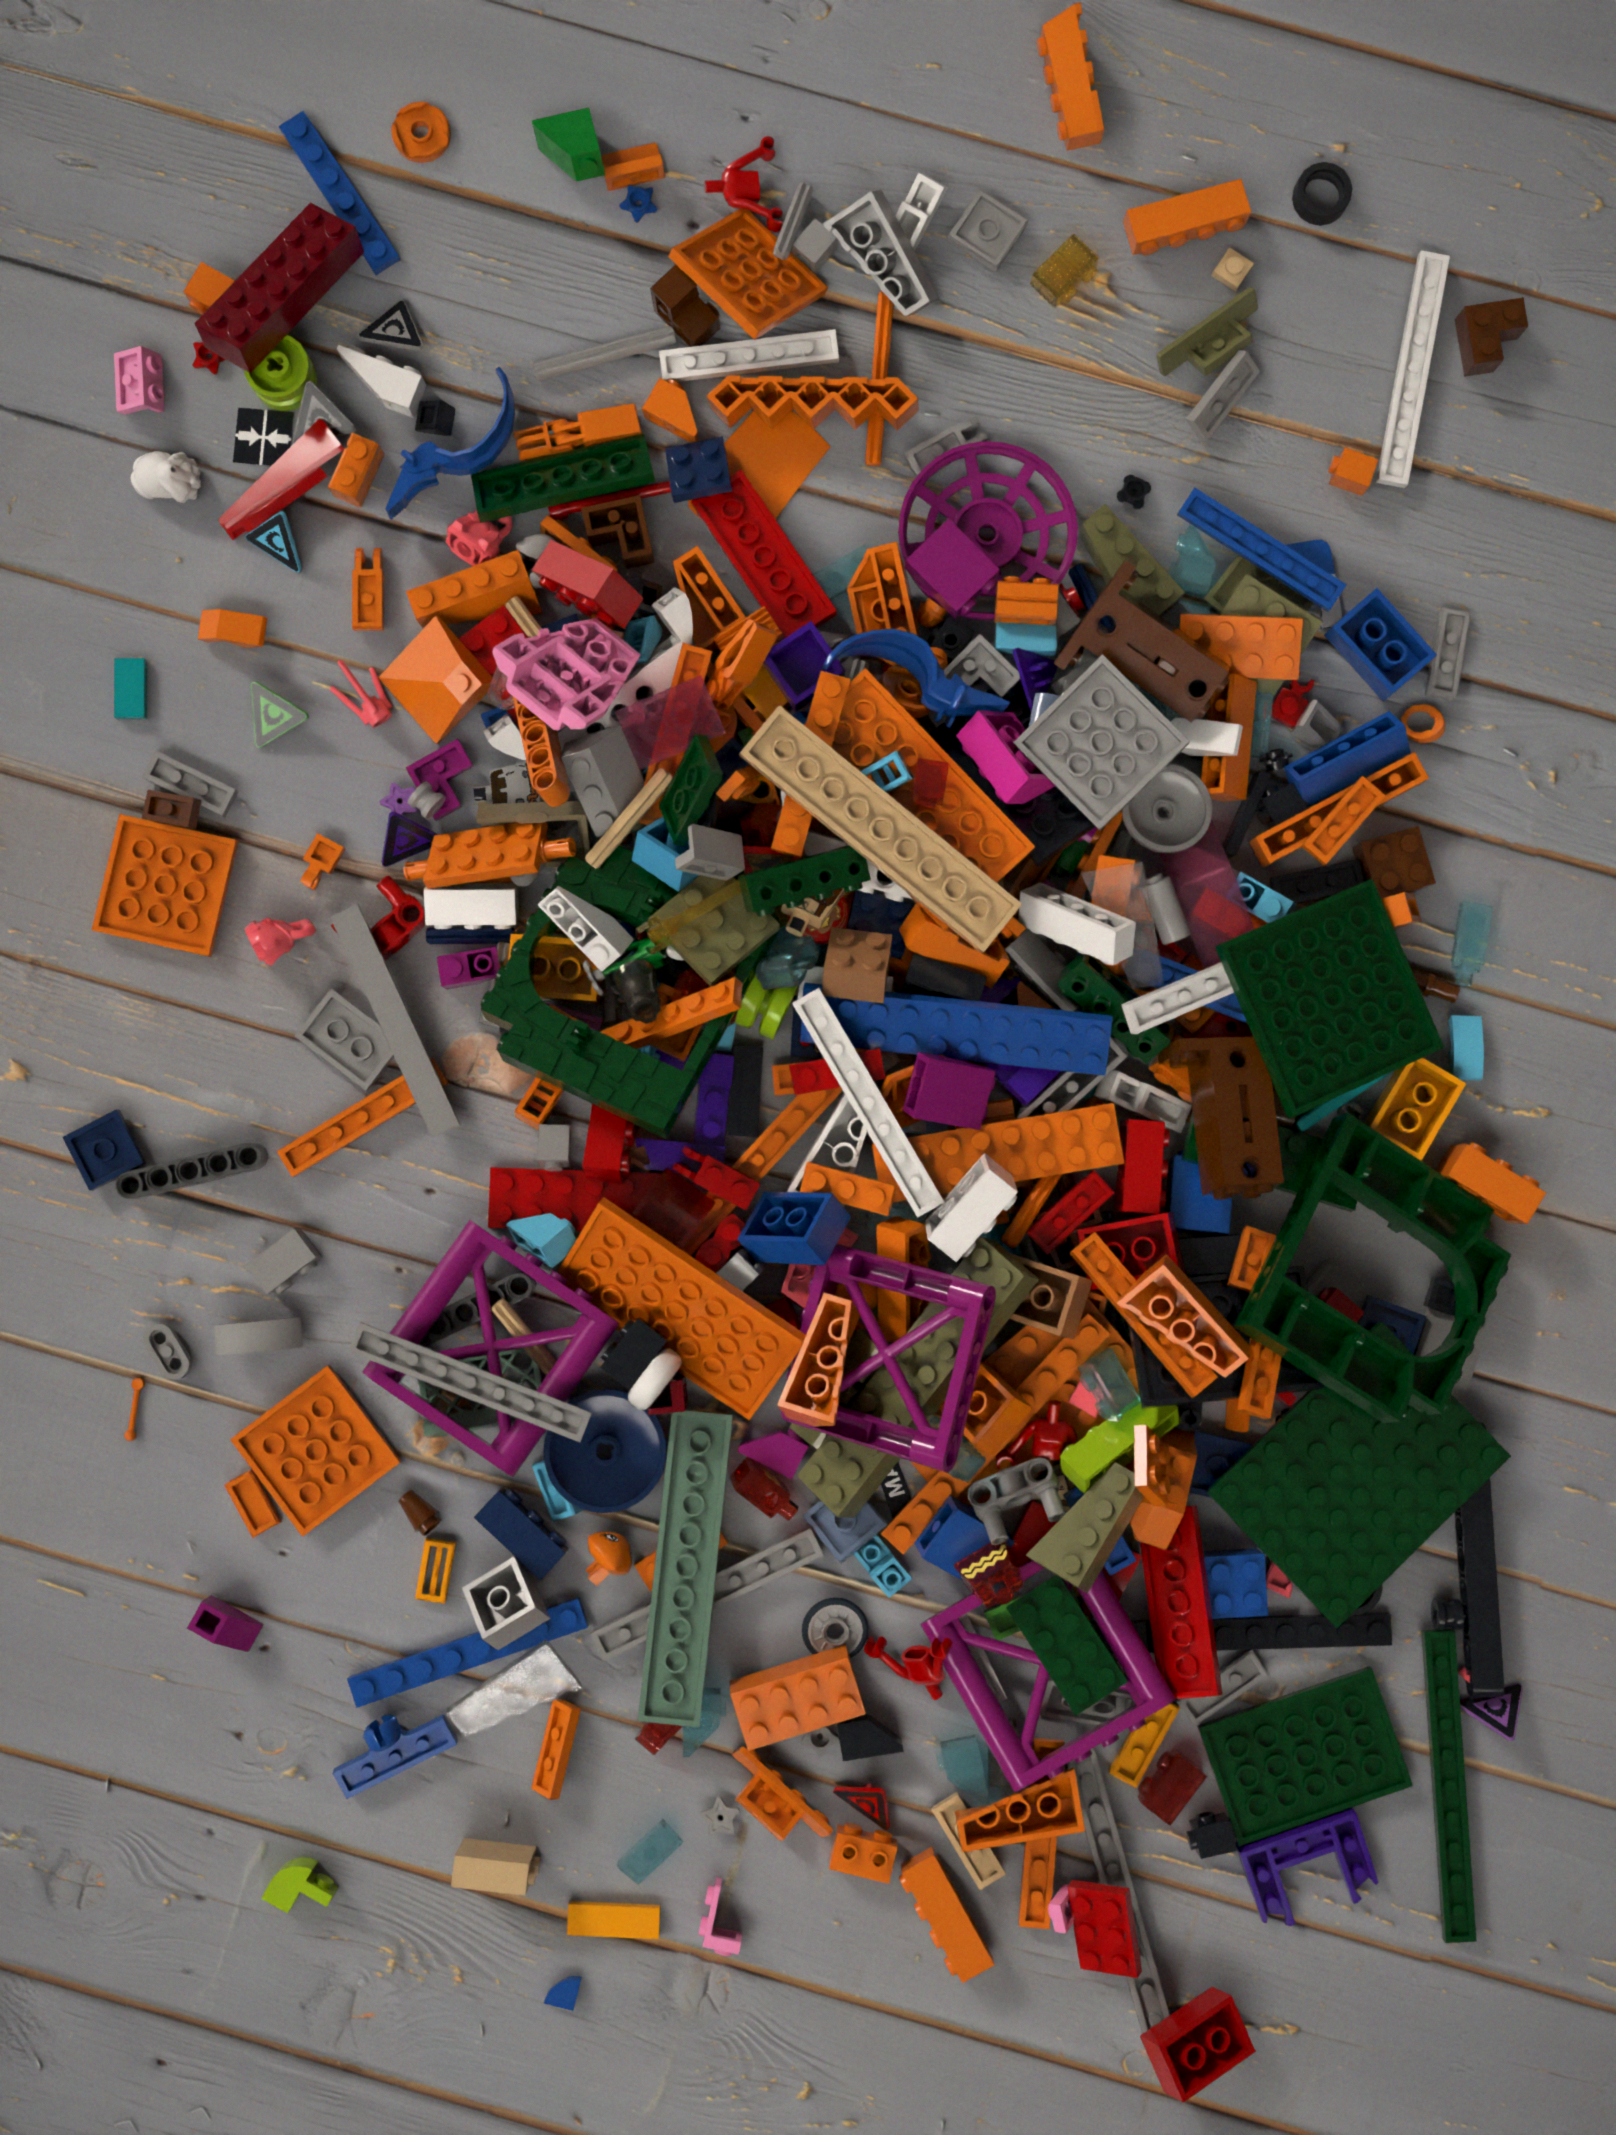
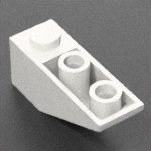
[337,345,426,418]
[537,886,634,972]

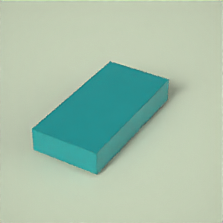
[114,658,147,720]

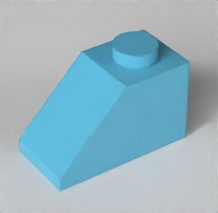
[506,1213,576,1268]

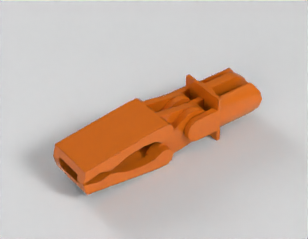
[513,403,643,461]
[691,619,778,737]

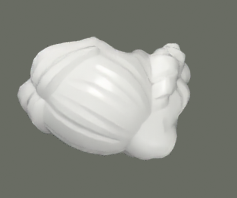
[130,451,201,503]

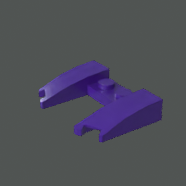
[980,976,1061,1107]
[635,1049,734,1172]
[1235,1807,1379,1926]

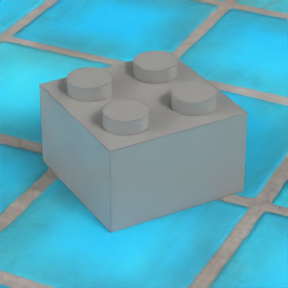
[462,1556,551,1650]

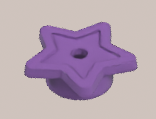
[380,782,418,815]

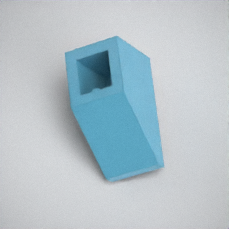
[1225,872,1297,923]

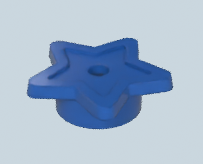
[619,185,657,223]

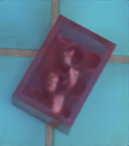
[615,675,726,770]

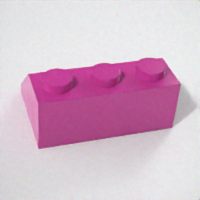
[956,710,1055,804]

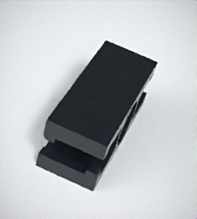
[901,953,987,1001]

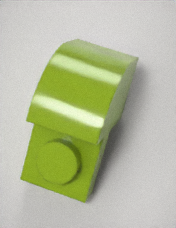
[261,1857,339,1914]

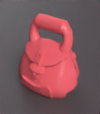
[445,509,513,566]
[244,918,315,966]

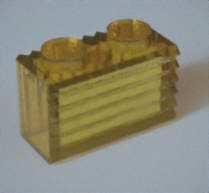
[1030,233,1099,308]

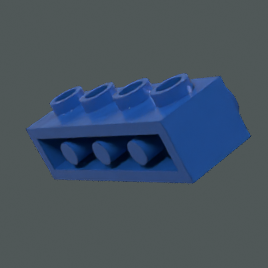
[1284,711,1411,808]

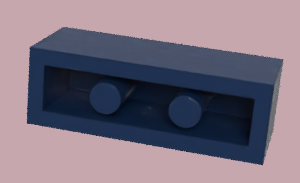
[474,1487,569,1581]

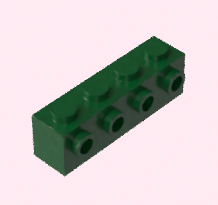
[738,845,871,917]
[1057,953,1174,1064]

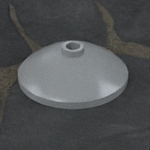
[1121,764,1212,853]

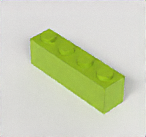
[1060,1393,1179,1494]

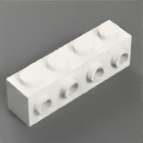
[1018,882,1136,965]

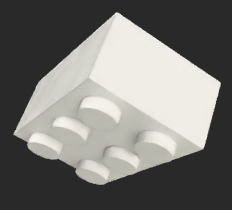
[925,1153,1018,1262]

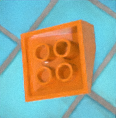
[378,616,497,744]

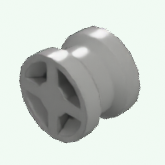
[407,781,446,820]

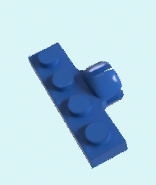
[332,1714,458,1799]

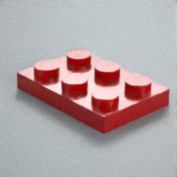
[1067,1880,1142,1978]

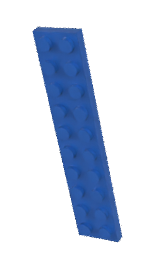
[800,983,1113,1076]

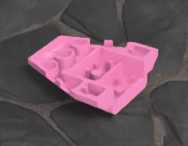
[492,618,641,730]

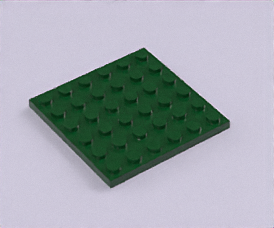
[1215,879,1444,1118]

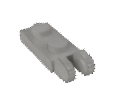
[904,416,990,477]

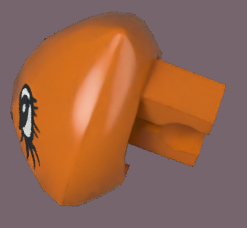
[586,1531,632,1586]

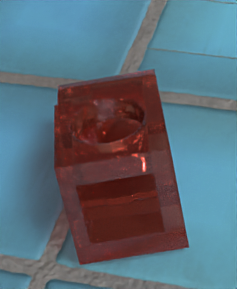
[635,1722,682,1755]

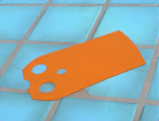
[688,410,831,520]

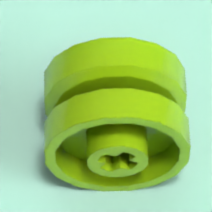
[244,335,318,411]
[734,963,800,1040]

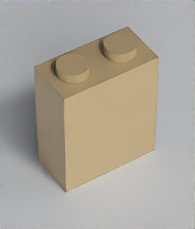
[451,1838,541,1896]

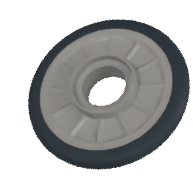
[802,1597,868,1659]

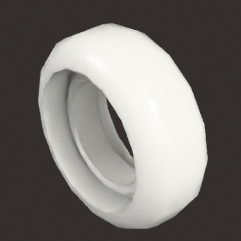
[628,1348,682,1410]

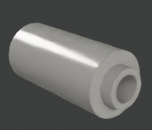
[1141,873,1191,945]

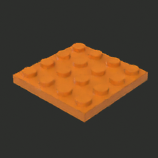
[668,209,829,340]
[91,814,239,957]
[230,1365,402,1537]

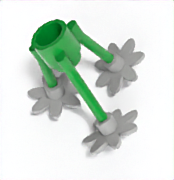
[583,935,667,1010]

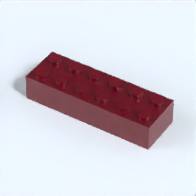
[194,202,364,373]

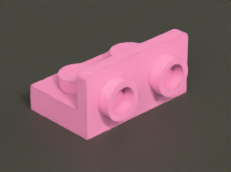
[114,346,164,415]

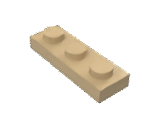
[931,1792,1006,1890]

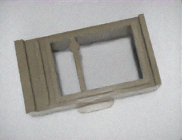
[476,801,593,867]

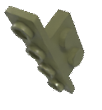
[1156,287,1258,376]

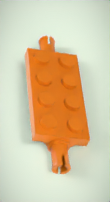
[403,822,577,889]

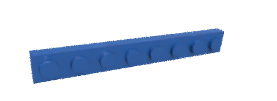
[347,1597,589,1708]

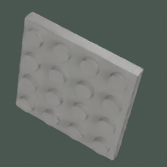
[1013,654,1190,831]

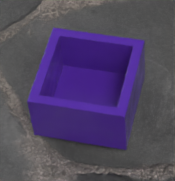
[763,621,846,712]

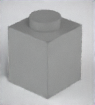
[792,218,838,274]
[538,1124,571,1172]

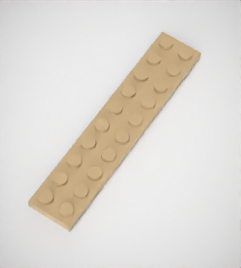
[739,705,1022,953]

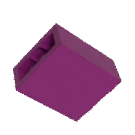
[904,518,1000,619]
[903,1052,996,1130]

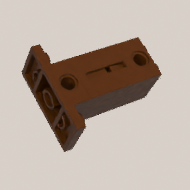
[1054,555,1230,723]
[1158,1037,1284,1200]

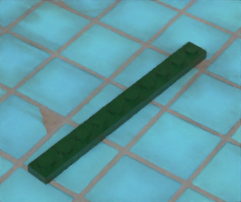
[1421,1628,1477,1943]

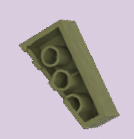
[1078,504,1185,617]
[1026,1462,1144,1594]

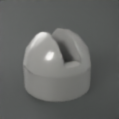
[1337,1101,1364,1121]

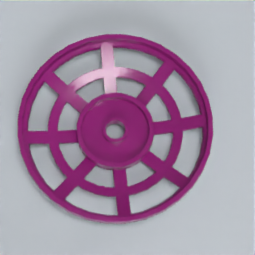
[898,441,1078,621]

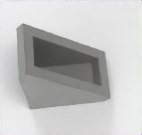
[1290,699,1345,749]

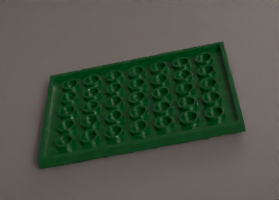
[1205,1322,1511,1628]

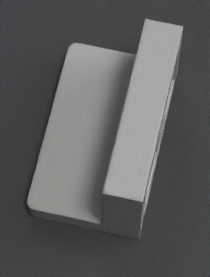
[675,824,745,881]

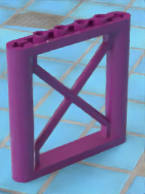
[362,1220,620,1477]
[781,1244,996,1473]
[920,1560,1176,1792]

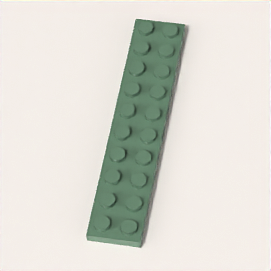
[638,1410,733,1728]

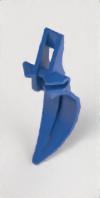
[385,367,515,520]
[822,629,1010,728]

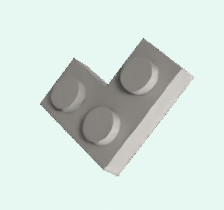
[944,634,1021,698]

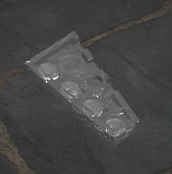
[1081,862,1164,989]
[446,1639,582,1736]

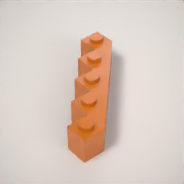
[706,375,919,431]

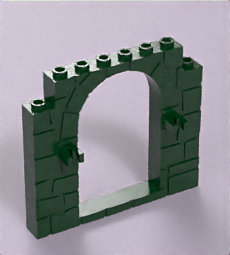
[481,845,780,1139]
[1234,1113,1512,1423]

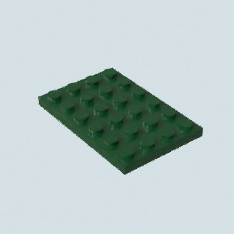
[1197,1666,1413,1846]

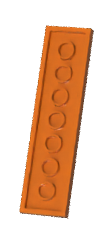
[872,1103,1124,1202]

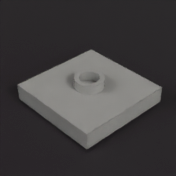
[947,188,1029,272]

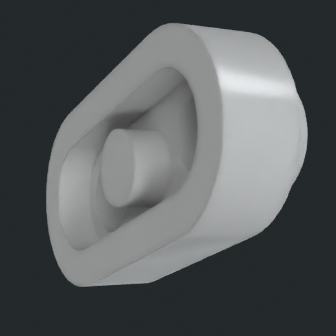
[143,1323,192,1380]

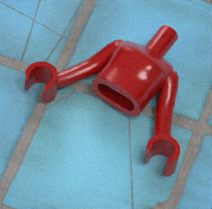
[704,136,784,232]
[996,1400,1078,1469]
[864,1636,953,1700]

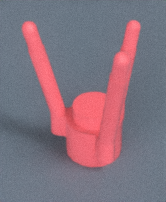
[330,660,393,728]

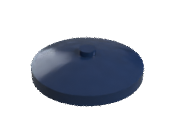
[543,1389,666,1513]

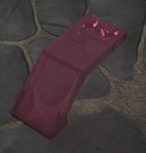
[1159,819,1255,969]

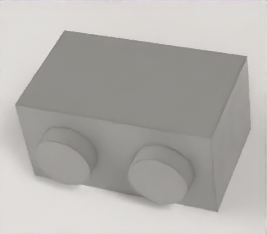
[245,1228,322,1295]

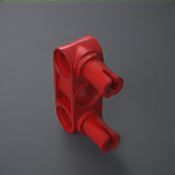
[331,876,425,961]

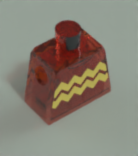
[729,1457,799,1521]
[953,1541,1024,1607]

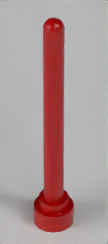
[548,480,671,521]

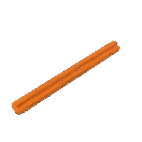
[865,291,894,467]
[1001,1096,1104,1248]

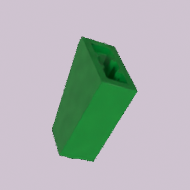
[531,107,605,182]

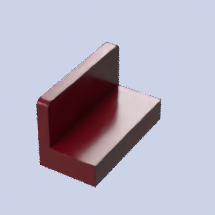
[648,1376,689,1415]

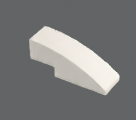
[896,173,948,251]
[1166,717,1243,756]
[1094,1070,1192,1133]

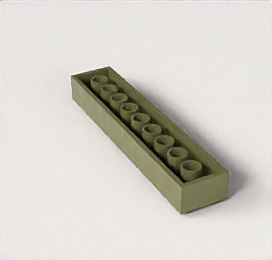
[797,1237,1039,1518]

